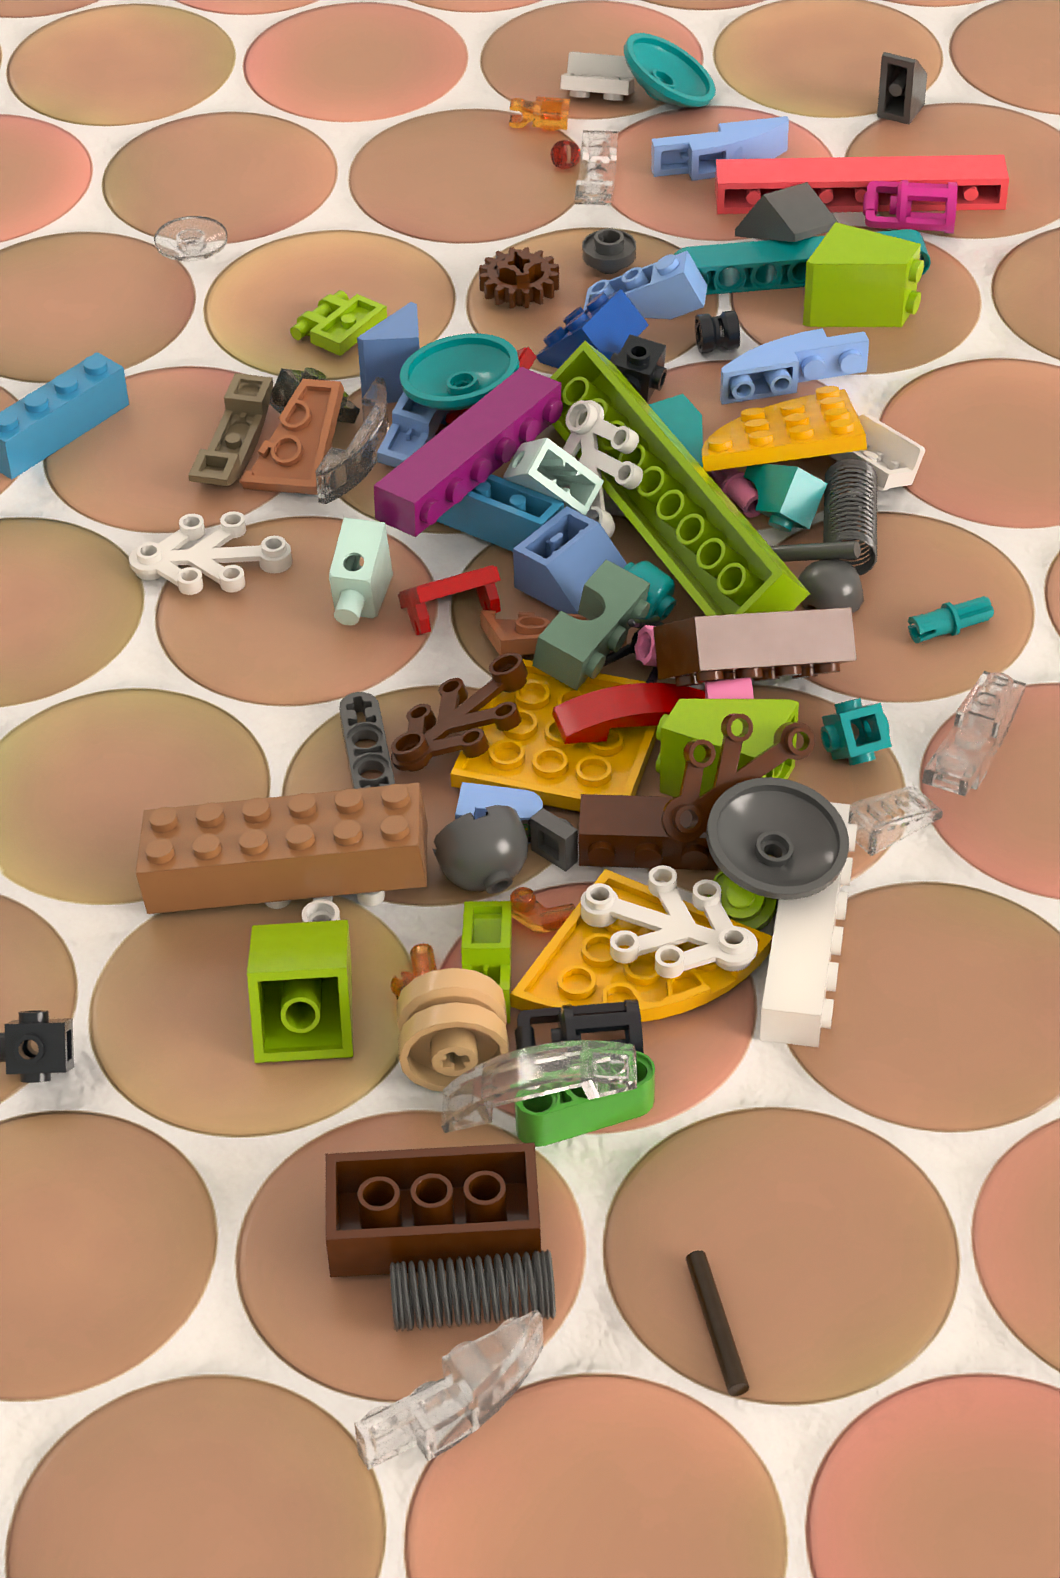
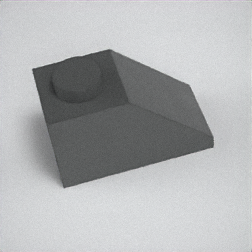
[877,52,927,125]

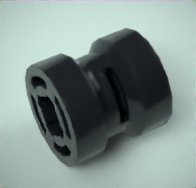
[695,310,740,353]

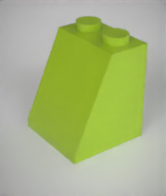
[803,222,924,327]
[655,699,799,797]
[247,920,354,1063]

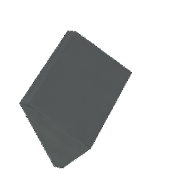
[735,182,838,242]

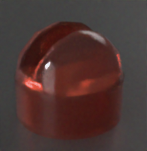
[551,140,581,169]

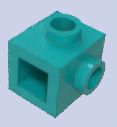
[821,698,892,766]

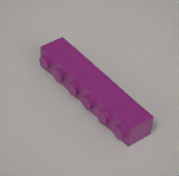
[374,367,563,537]

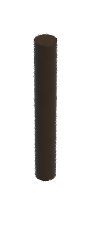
[686,1250,749,1396]

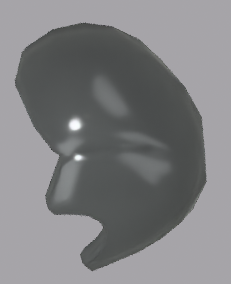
[798,559,864,613]

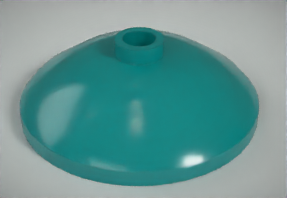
[623,33,716,108]
[400,333,519,410]

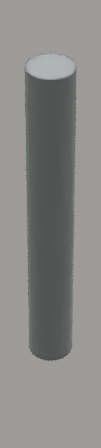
[770,541,861,562]

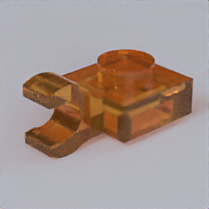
[509,96,571,131]

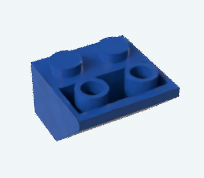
[536,289,649,369]

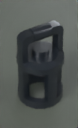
[514,999,644,1076]

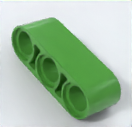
[514,1051,655,1147]

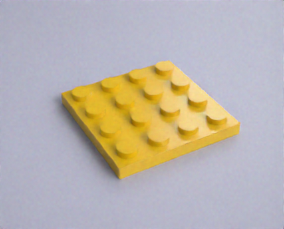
[450,659,658,812]

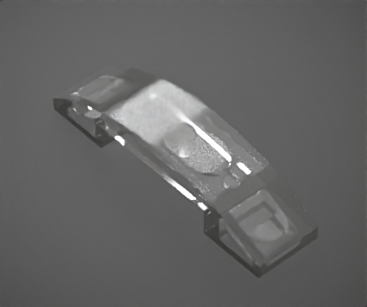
[575,130,618,206]
[315,377,389,504]
[441,1040,637,1133]

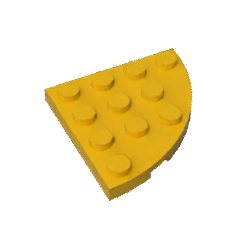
[702,386,867,472]
[510,869,773,1022]

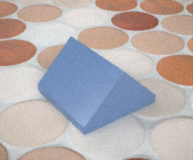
[357,302,420,404]

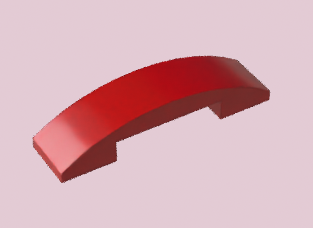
[552,683,705,744]

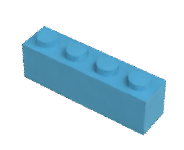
[0,352,129,480]
[437,474,564,552]

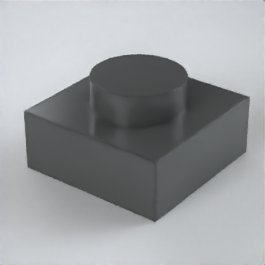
[530,808,578,872]

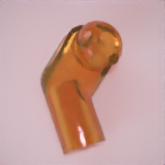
[510,887,575,933]
[390,943,437,1000]

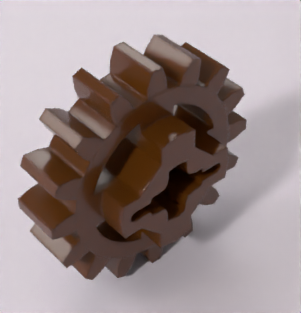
[479,247,559,309]

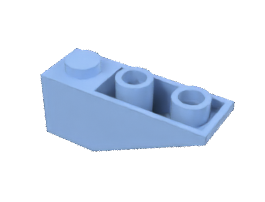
[583,251,707,320]

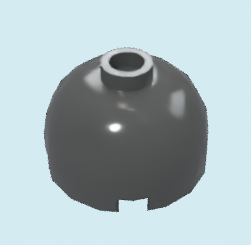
[433,805,528,894]

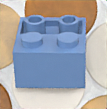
[513,506,627,614]

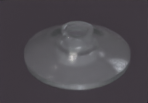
[154,216,228,261]

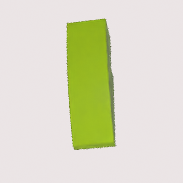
[461,901,512,1023]

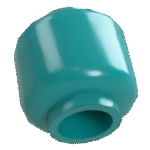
[623,561,677,621]

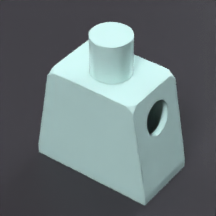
[503,438,604,516]
[329,517,393,625]

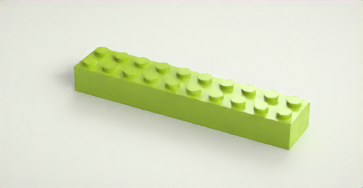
[550,341,810,616]

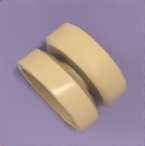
[396,968,510,1093]

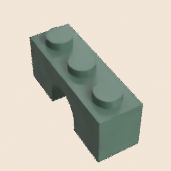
[532,559,650,691]

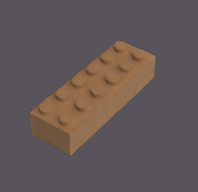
[136,782,428,914]

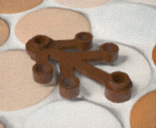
[391,653,528,772]
[661,713,815,842]

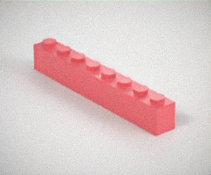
[715,155,1009,214]

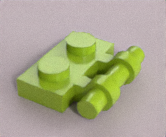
[290,290,387,356]

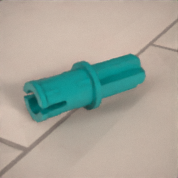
[908,596,994,643]

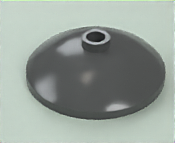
[706,777,849,900]

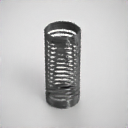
[823,459,878,576]
[390,1249,556,1332]

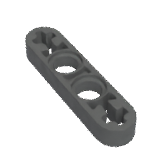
[339,692,395,789]

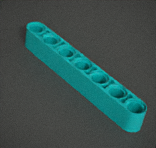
[674,229,931,295]

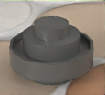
[582,228,636,274]

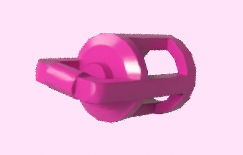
[863,180,957,234]

